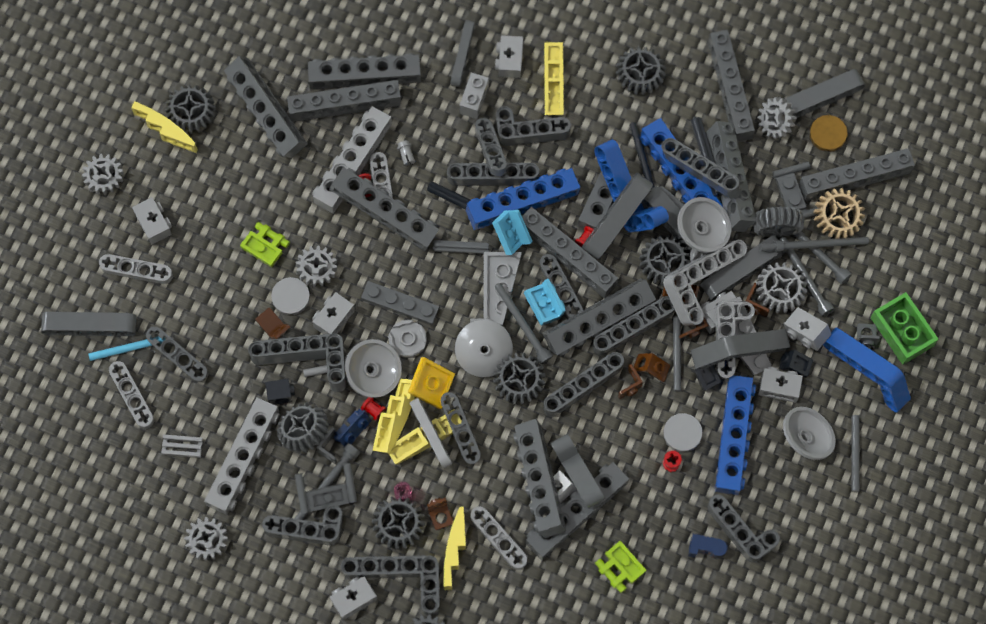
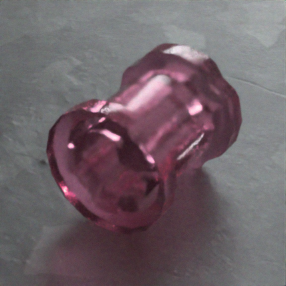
[394,482,412,502]

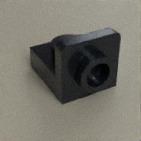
[779,350,813,378]
[690,365,721,391]

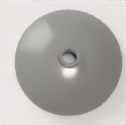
[677,197,731,253]
[455,319,513,377]
[344,339,402,398]
[783,407,835,460]

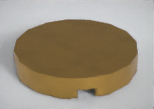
[810,115,847,152]

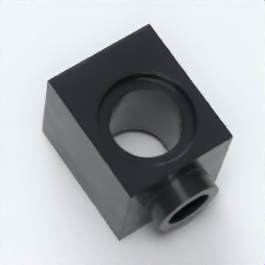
[265,378,295,405]

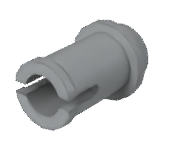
[397,140,415,166]

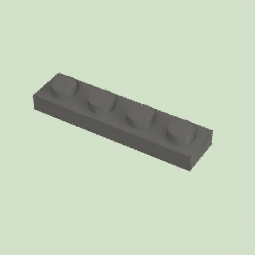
[361,281,439,326]

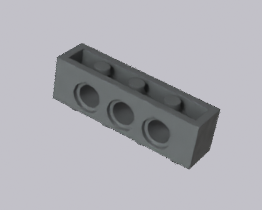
[577,163,630,229]

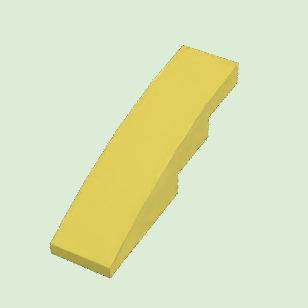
[544,42,563,115]
[131,101,197,153]
[372,379,415,453]
[389,409,462,465]
[444,507,466,590]

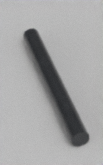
[629,123,655,188]

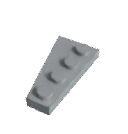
[484,252,522,326]
[705,297,772,375]

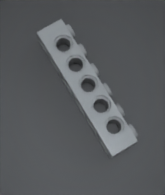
[312,106,392,214]
[204,397,280,515]

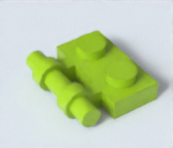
[240,222,290,268]
[595,541,646,593]

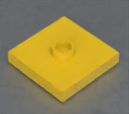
[407,357,455,409]

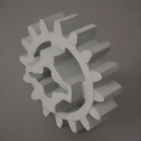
[758,97,796,138]
[82,154,124,195]
[296,246,337,287]
[184,517,228,561]

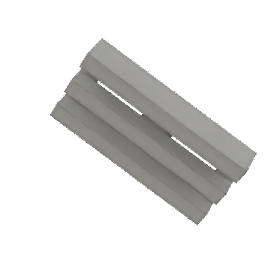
[161,435,203,458]

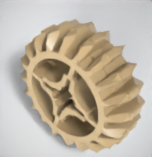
[814,188,865,239]

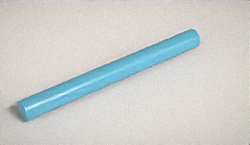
[89,336,165,361]

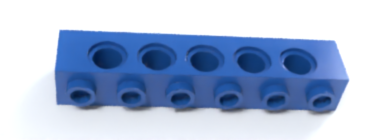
[640,118,723,207]
[466,168,581,230]
[715,375,756,495]

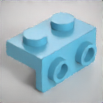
[492,210,532,255]
[524,279,566,326]

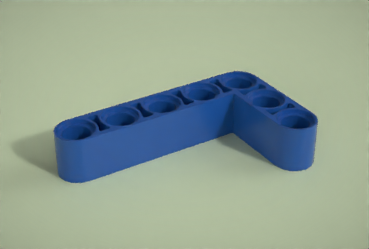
[594,139,669,232]
[823,327,911,413]

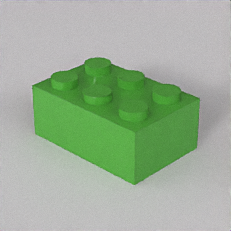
[871,292,939,365]

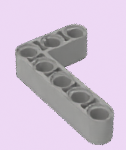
[663,240,747,326]

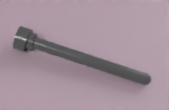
[795,231,852,285]
[780,237,835,317]
[495,283,553,364]
[295,443,360,520]

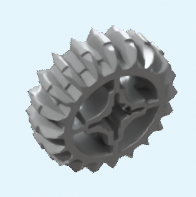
[755,262,807,313]

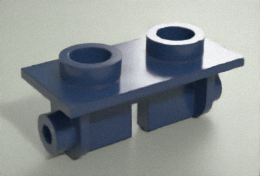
[333,409,372,448]

